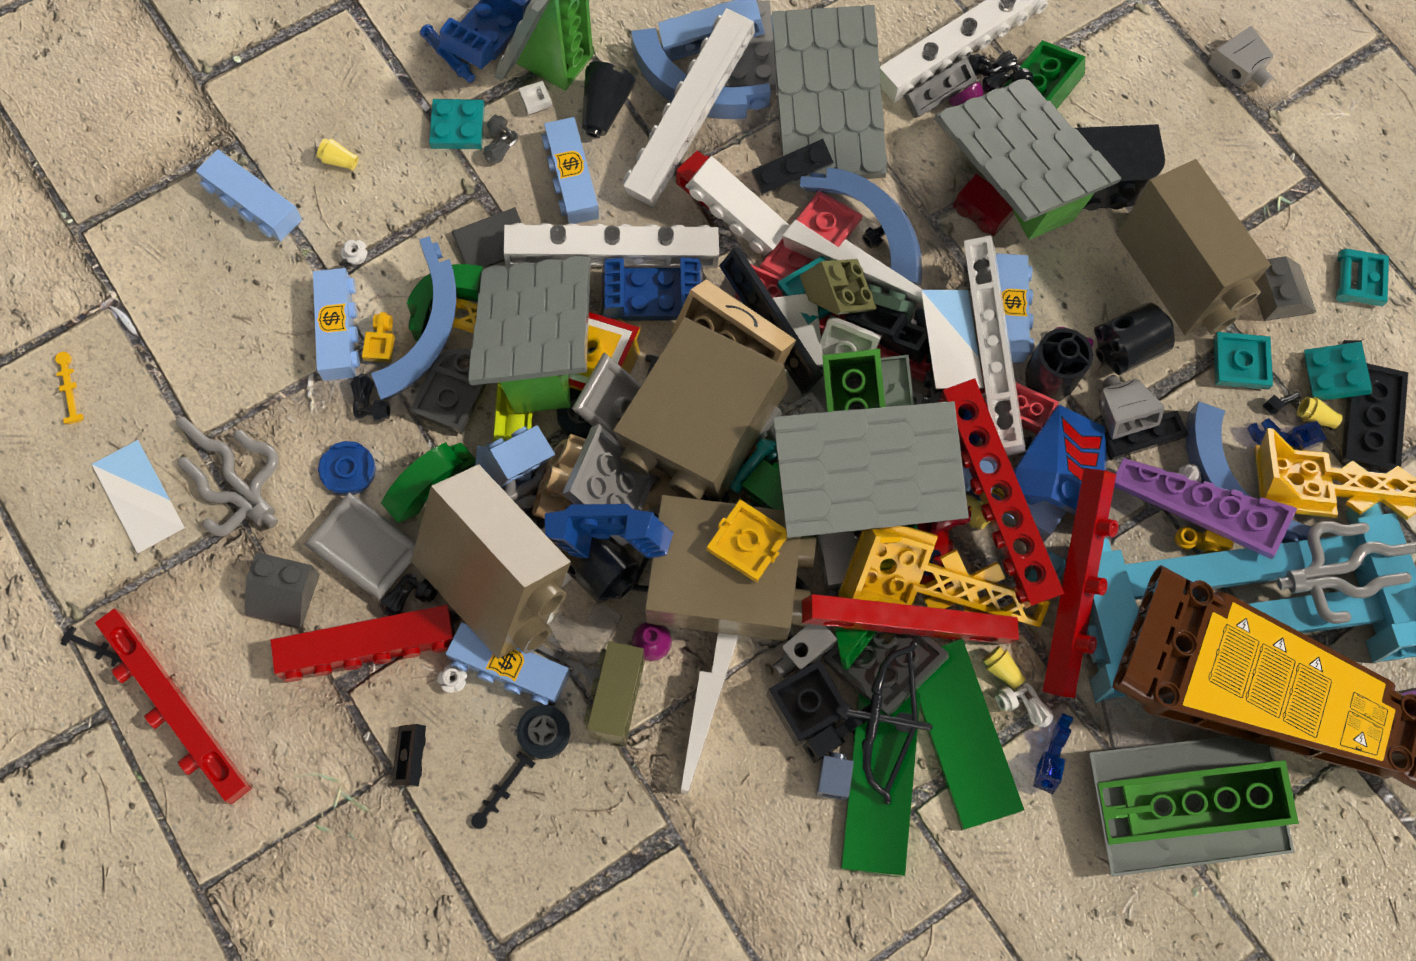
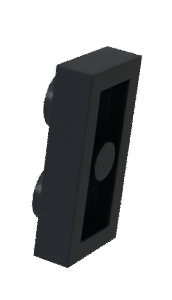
[391,724,426,788]

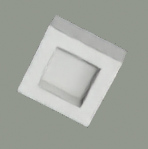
[519,81,552,115]

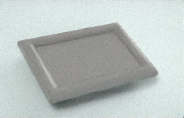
[572,353,642,442]
[304,492,416,601]

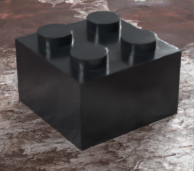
[766,660,846,746]

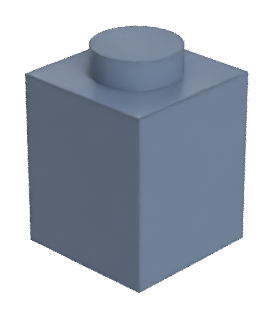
[816,752,854,801]

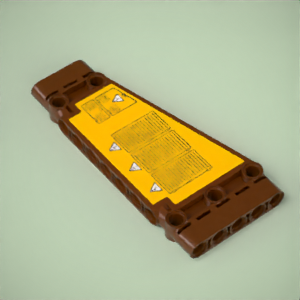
[1113,565,1416,790]

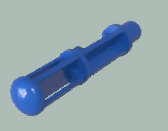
[420,24,475,83]

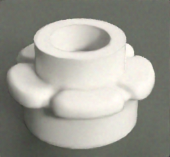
[341,240,367,265]
[438,664,467,693]

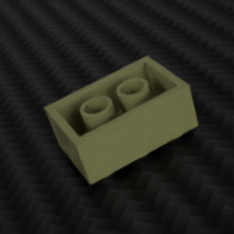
[584,641,645,746]

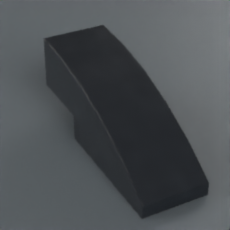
[845,304,929,363]

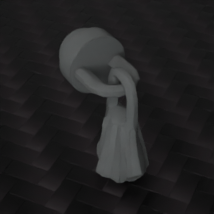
[483,114,519,164]

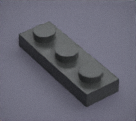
[903,57,977,118]

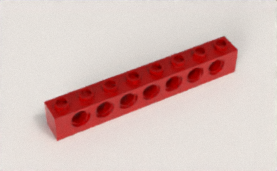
[938,378,1064,608]

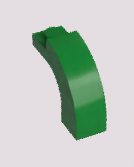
[406,264,483,342]
[381,442,476,523]

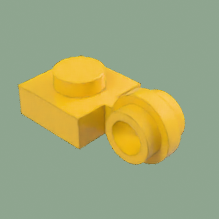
[362,312,395,363]
[1174,527,1234,554]

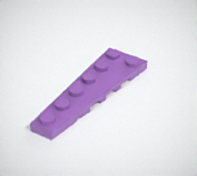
[1114,458,1297,559]

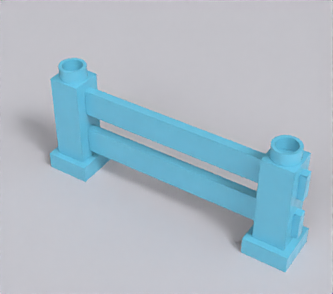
[1087,502,1416,703]

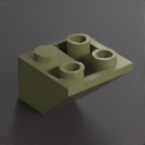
[800,259,876,314]

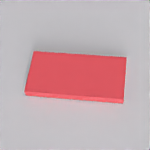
[760,191,862,278]

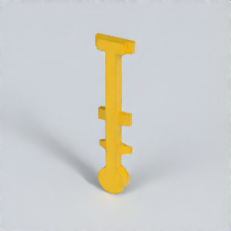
[55,352,84,424]

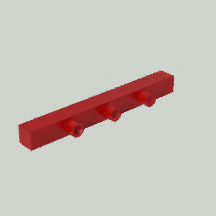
[1042,468,1118,698]
[802,594,1019,644]
[95,608,252,804]

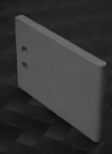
[452,207,522,269]

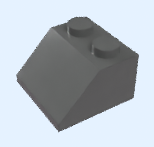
[1255,256,1316,321]
[244,552,320,629]

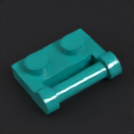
[1336,249,1389,307]
[729,438,778,493]

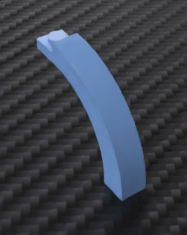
[631,28,771,119]
[800,167,922,285]
[371,236,456,400]
[1185,401,1311,543]

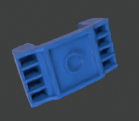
[439,0,531,70]
[602,258,703,321]
[545,504,673,558]

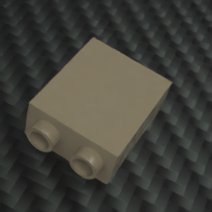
[1117,159,1271,335]
[613,317,788,502]
[411,464,571,659]
[645,495,816,642]

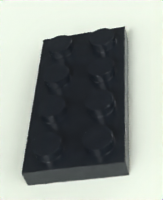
[1341,363,1408,473]

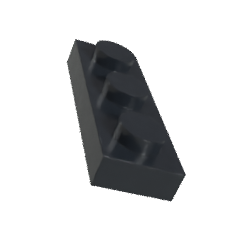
[751,139,834,196]

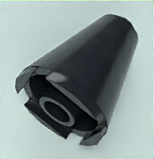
[582,61,635,138]

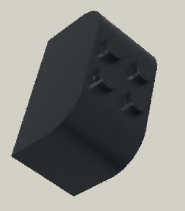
[1075,124,1165,211]

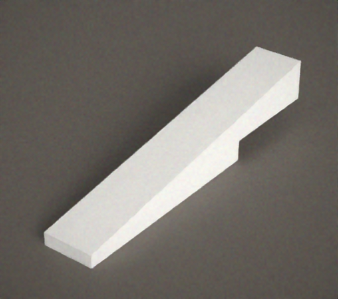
[783,219,924,310]
[681,633,739,794]

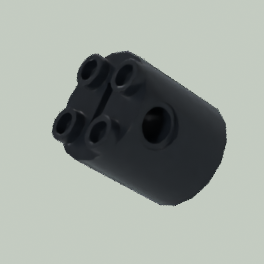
[1094,302,1175,375]
[1025,328,1094,401]
[560,535,639,603]

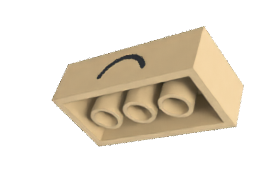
[671,279,796,364]

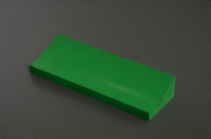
[1003,40,1086,109]
[916,638,1024,831]
[840,692,921,878]

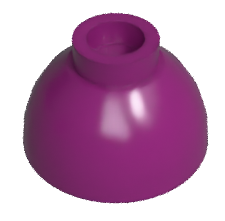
[949,82,983,107]
[632,622,672,661]

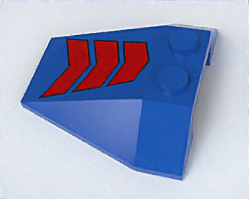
[1014,405,1107,515]

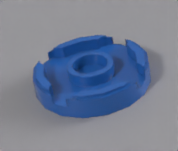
[318,441,376,496]

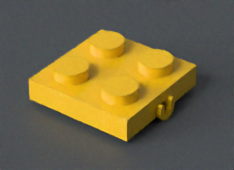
[706,500,787,583]

